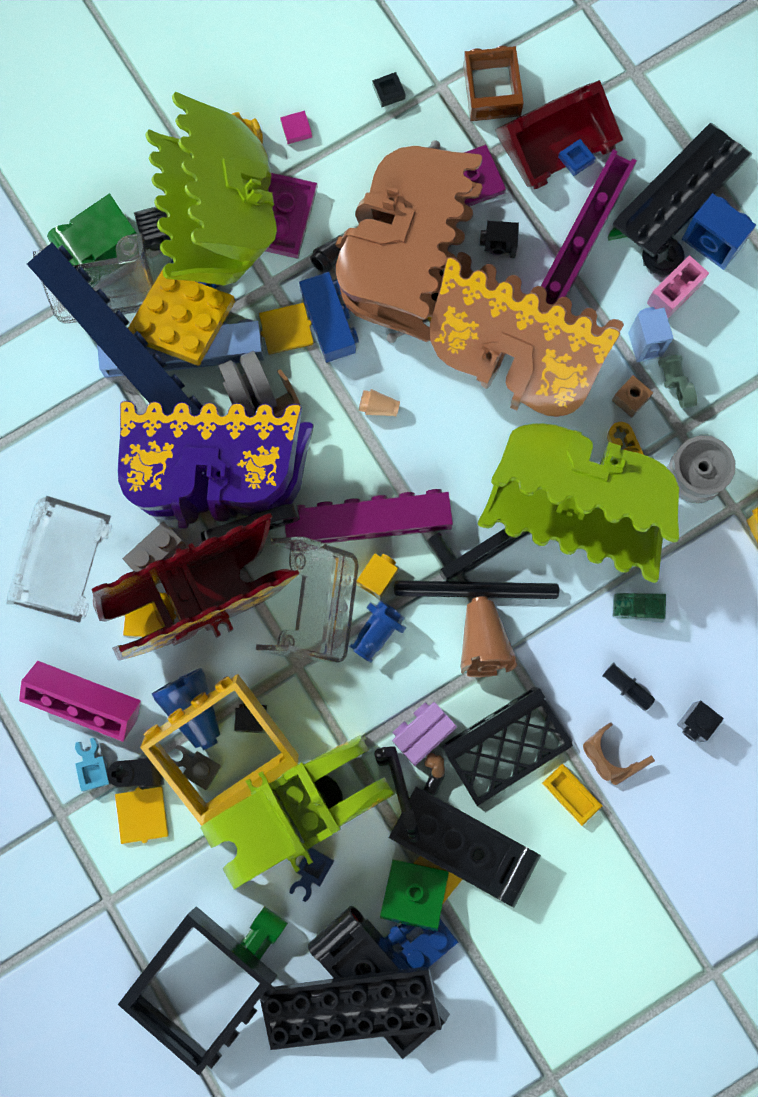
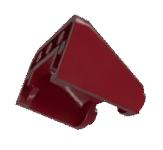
[495,80,623,190]

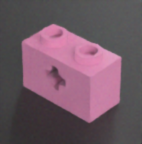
[647,255,709,319]

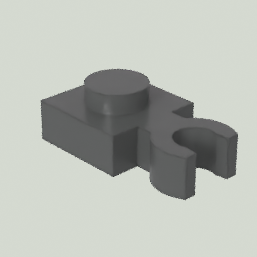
[172,745,222,790]

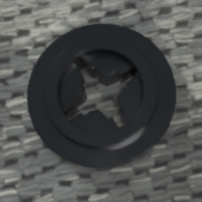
[641,238,685,277]

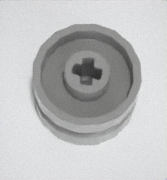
[218,351,277,417]
[667,435,736,503]

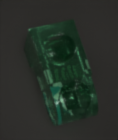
[612,593,666,623]

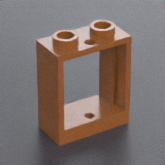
[463,46,524,122]

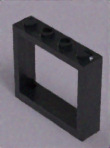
[117,906,278,1075]

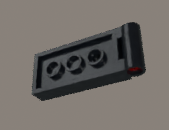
[388,786,541,908]
[308,906,450,1059]

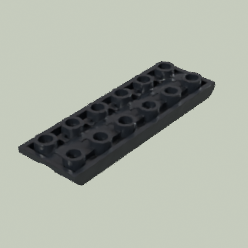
[613,123,753,257]
[260,967,442,1050]

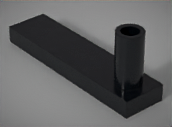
[427,528,526,581]

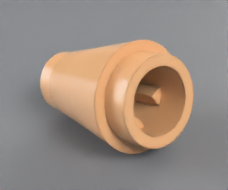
[359,389,400,417]

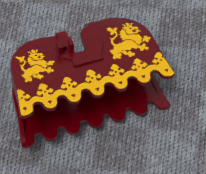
[91,513,300,661]

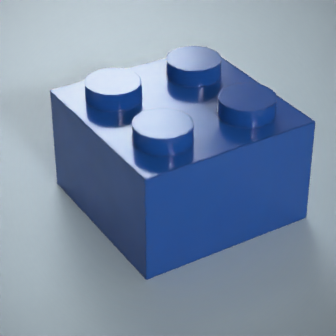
[681,193,756,270]

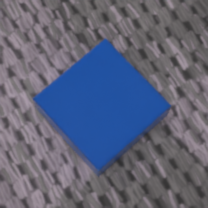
[558,139,596,176]

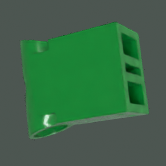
[47,193,145,287]

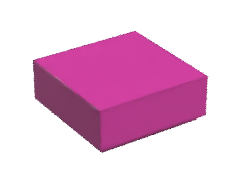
[280,110,312,144]

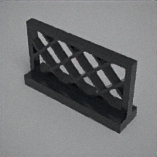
[440,687,573,806]

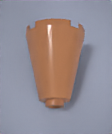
[460,596,517,677]

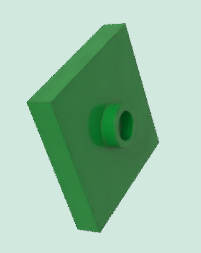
[380,859,449,931]

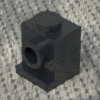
[479,220,519,258]
[234,703,267,733]

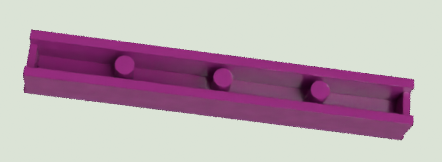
[541,149,637,305]

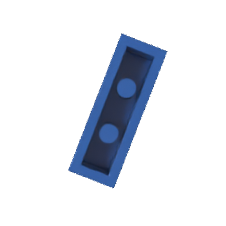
[299,272,359,363]

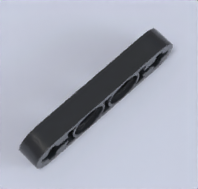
[200,504,300,542]

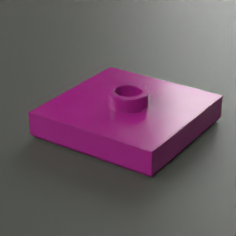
[463,144,506,207]

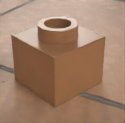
[612,375,653,418]

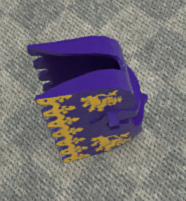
[117,401,314,529]

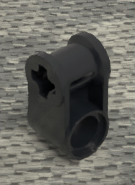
[107,757,164,787]

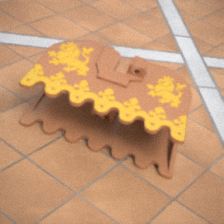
[430,252,624,417]

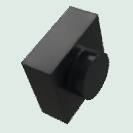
[372,72,406,108]

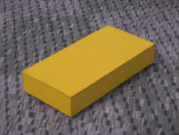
[541,763,602,826]

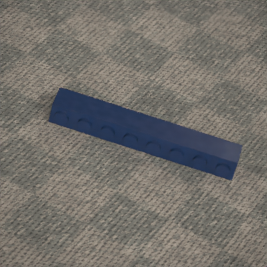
[27,242,203,416]

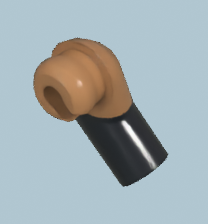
[423,752,445,796]

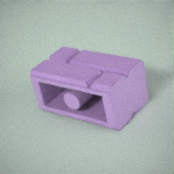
[392,702,457,767]

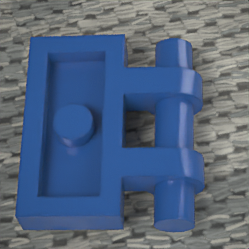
[385,919,459,968]

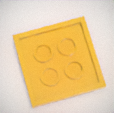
[128,270,235,366]

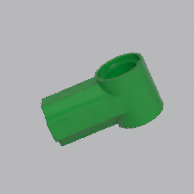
[241,906,288,960]

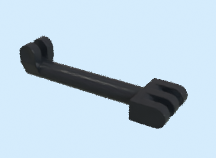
[374,746,420,842]

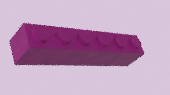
[285,489,453,548]

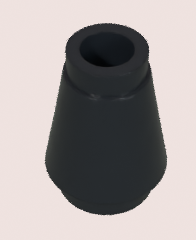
[310,235,343,273]

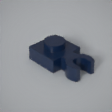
[289,847,335,902]

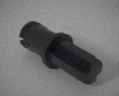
[602,662,655,711]

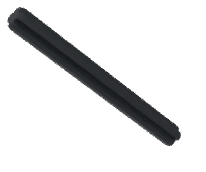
[394,580,560,599]

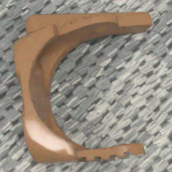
[583,722,655,785]

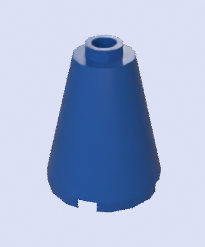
[152,668,221,750]

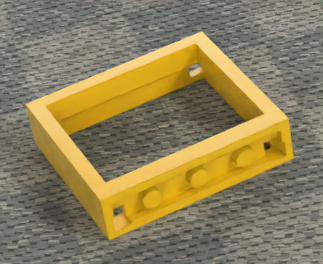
[140,674,299,826]

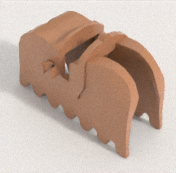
[335,146,482,342]

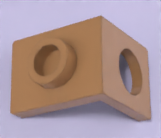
[273,369,301,417]

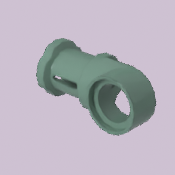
[658,355,697,409]

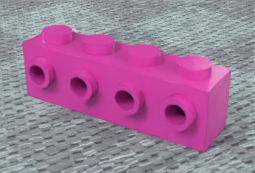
[19,660,141,742]

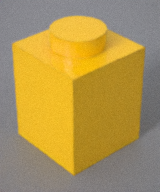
[356,553,398,600]

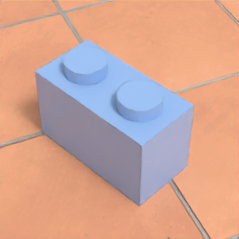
[628,307,673,362]

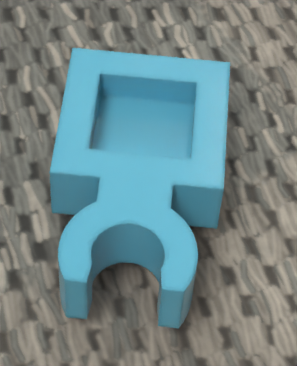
[75,738,111,792]

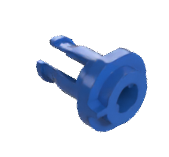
[349,600,407,663]

